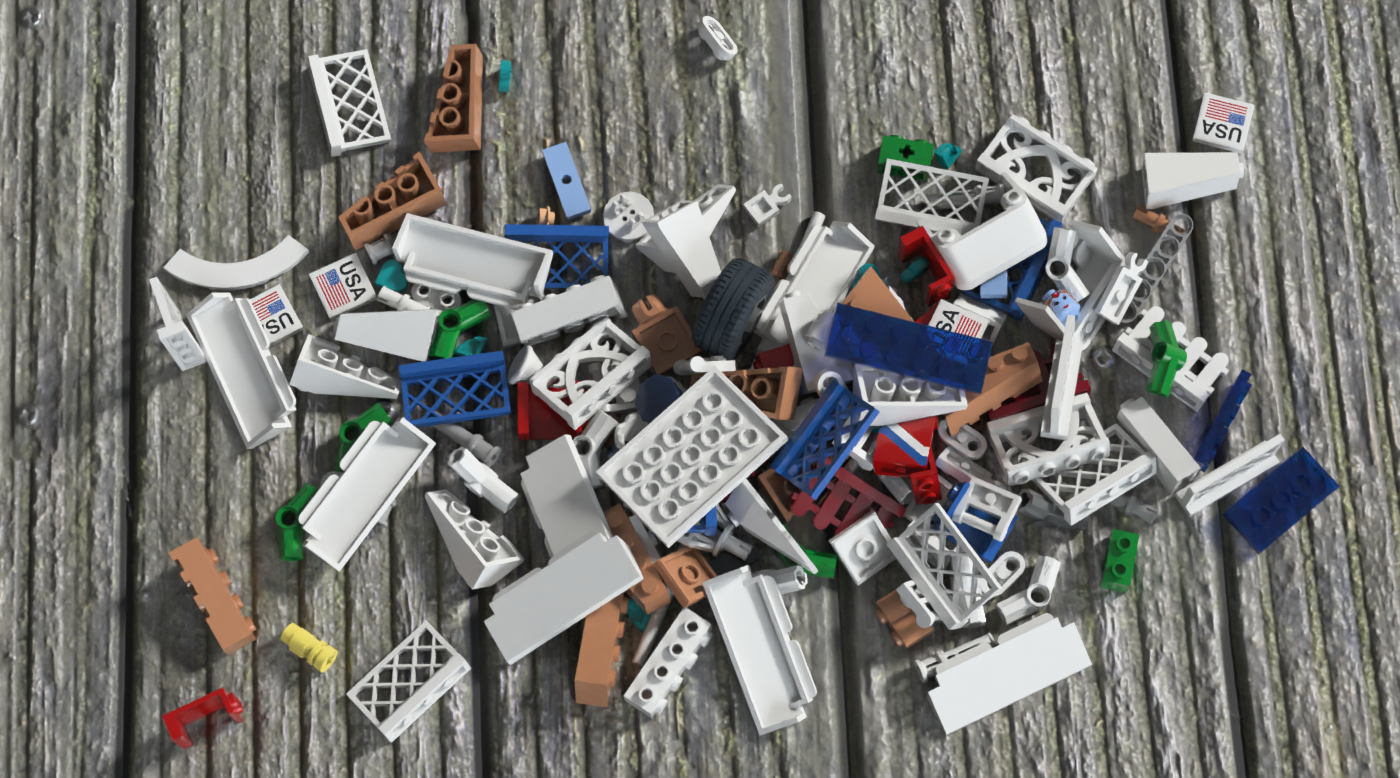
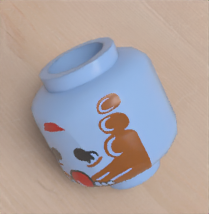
[1042,289,1080,327]

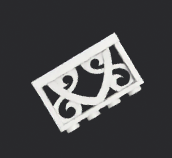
[975,114,1097,223]
[530,317,652,430]
[986,393,1110,486]

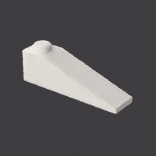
[725,479,818,574]
[425,489,524,590]

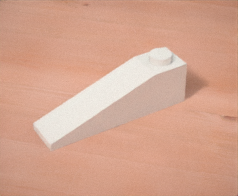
[636,184,736,273]
[289,334,401,399]
[853,364,968,426]

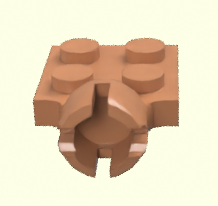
[632,294,703,375]

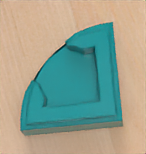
[933,143,962,170]
[454,337,488,357]
[627,597,651,633]

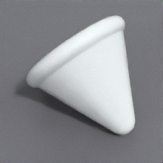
[507,345,544,384]

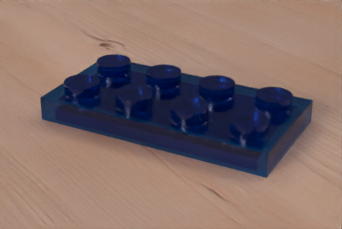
[1194,369,1252,478]
[1223,447,1340,555]

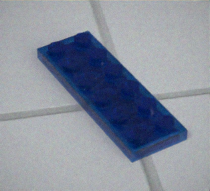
[824,303,993,395]

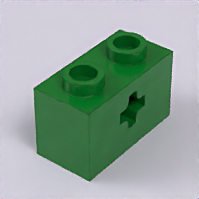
[877,135,934,182]
[1099,529,1140,593]

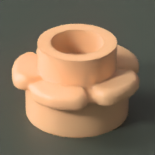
[536,206,555,225]

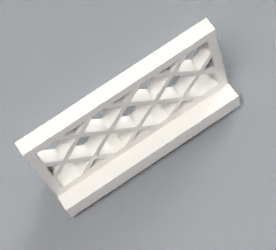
[308,49,391,157]
[875,159,989,236]
[149,277,207,371]
[1040,315,1083,441]
[1032,423,1156,526]
[1175,434,1285,517]
[886,503,1002,630]
[346,620,471,743]

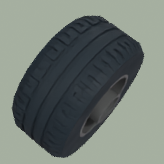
[691,258,775,361]

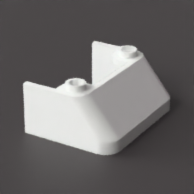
[916,171,1048,290]
[1015,219,1126,350]

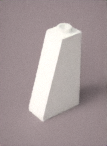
[1142,152,1244,209]
[642,200,721,300]
[779,291,854,395]
[333,309,442,362]
[1117,397,1200,495]

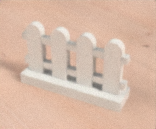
[1112,306,1229,412]

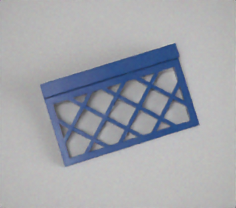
[963,210,1063,322]
[504,224,609,289]
[399,351,511,428]
[770,380,880,500]

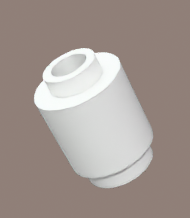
[805,310,842,351]

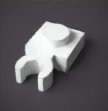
[743,184,791,227]

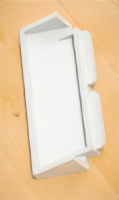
[392,213,553,310]
[754,221,875,352]
[186,293,296,449]
[298,417,436,572]
[520,435,613,558]
[484,531,644,665]
[702,565,817,735]
[926,613,1092,735]

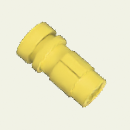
[280,623,338,673]

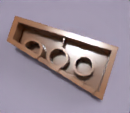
[424,44,483,153]
[935,342,1043,437]
[603,503,671,615]
[169,537,256,655]
[574,592,629,707]

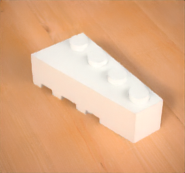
[511,275,628,346]

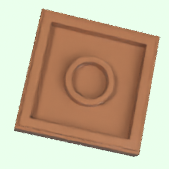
[653,546,717,608]

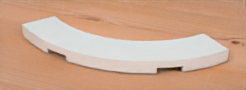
[163,235,309,291]

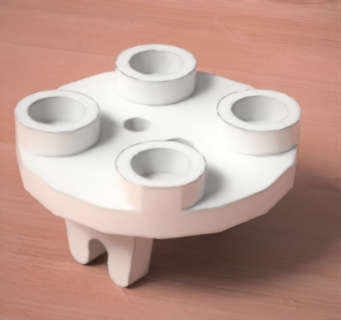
[603,191,654,243]

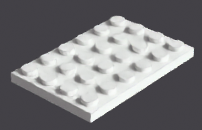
[596,366,788,548]

